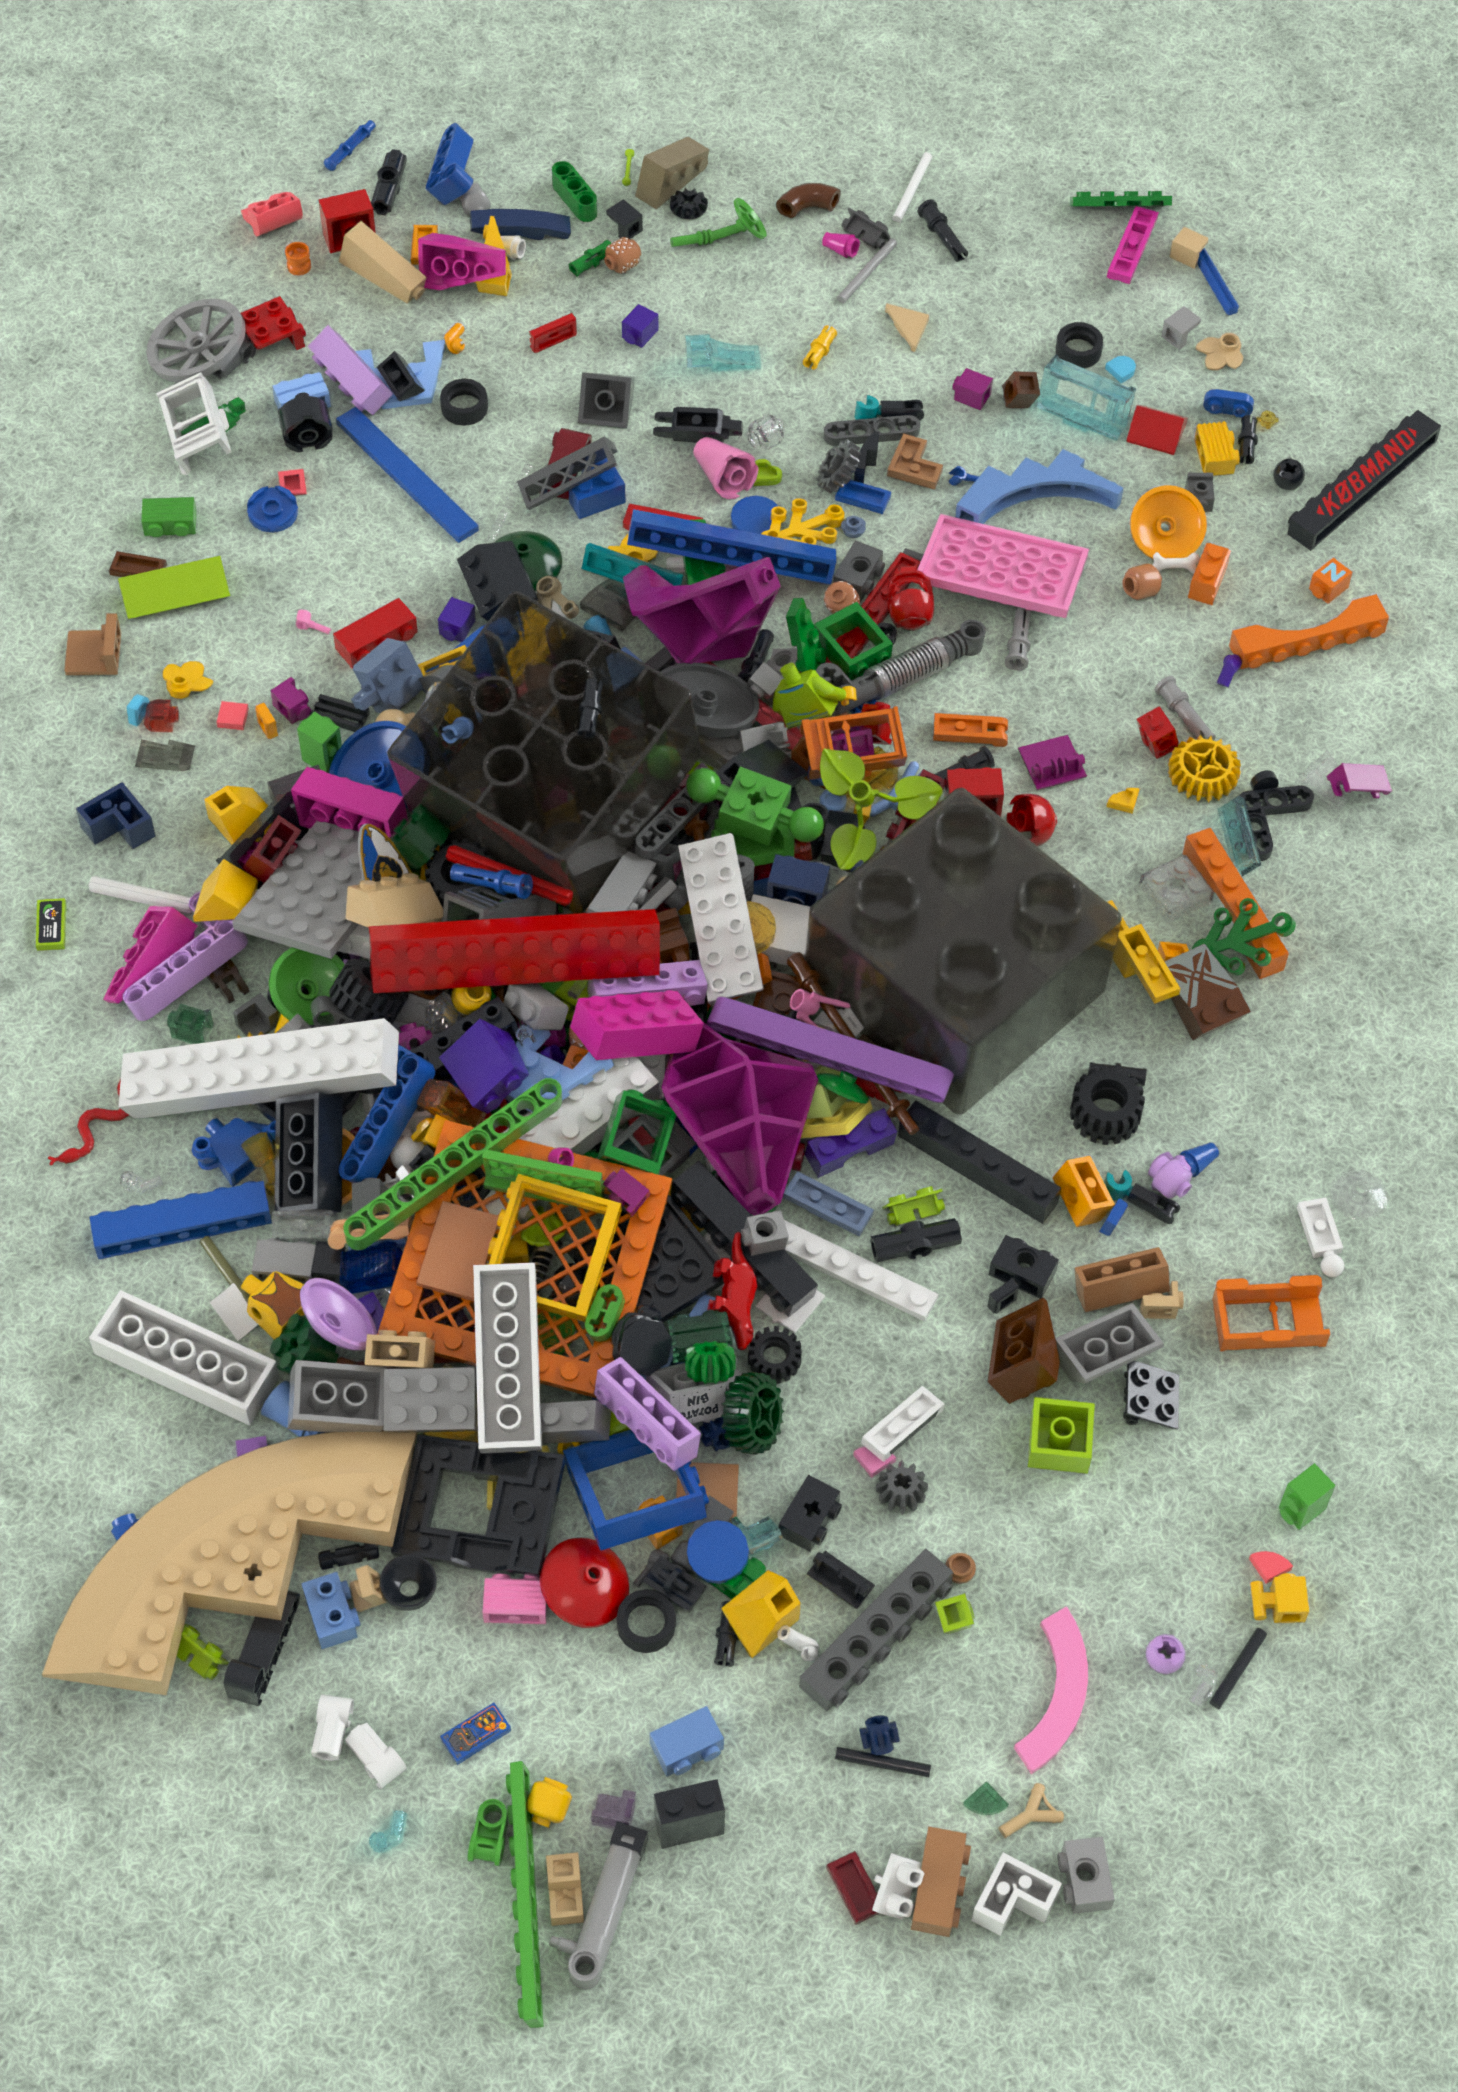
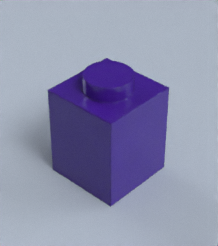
[622,304,659,348]
[438,597,476,642]

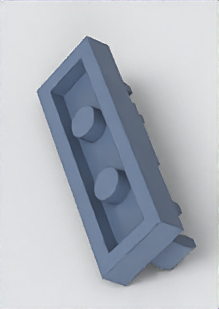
[783,1171,874,1236]

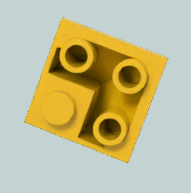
[204,786,272,845]
[721,1570,801,1658]

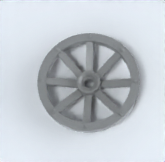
[146,299,246,382]

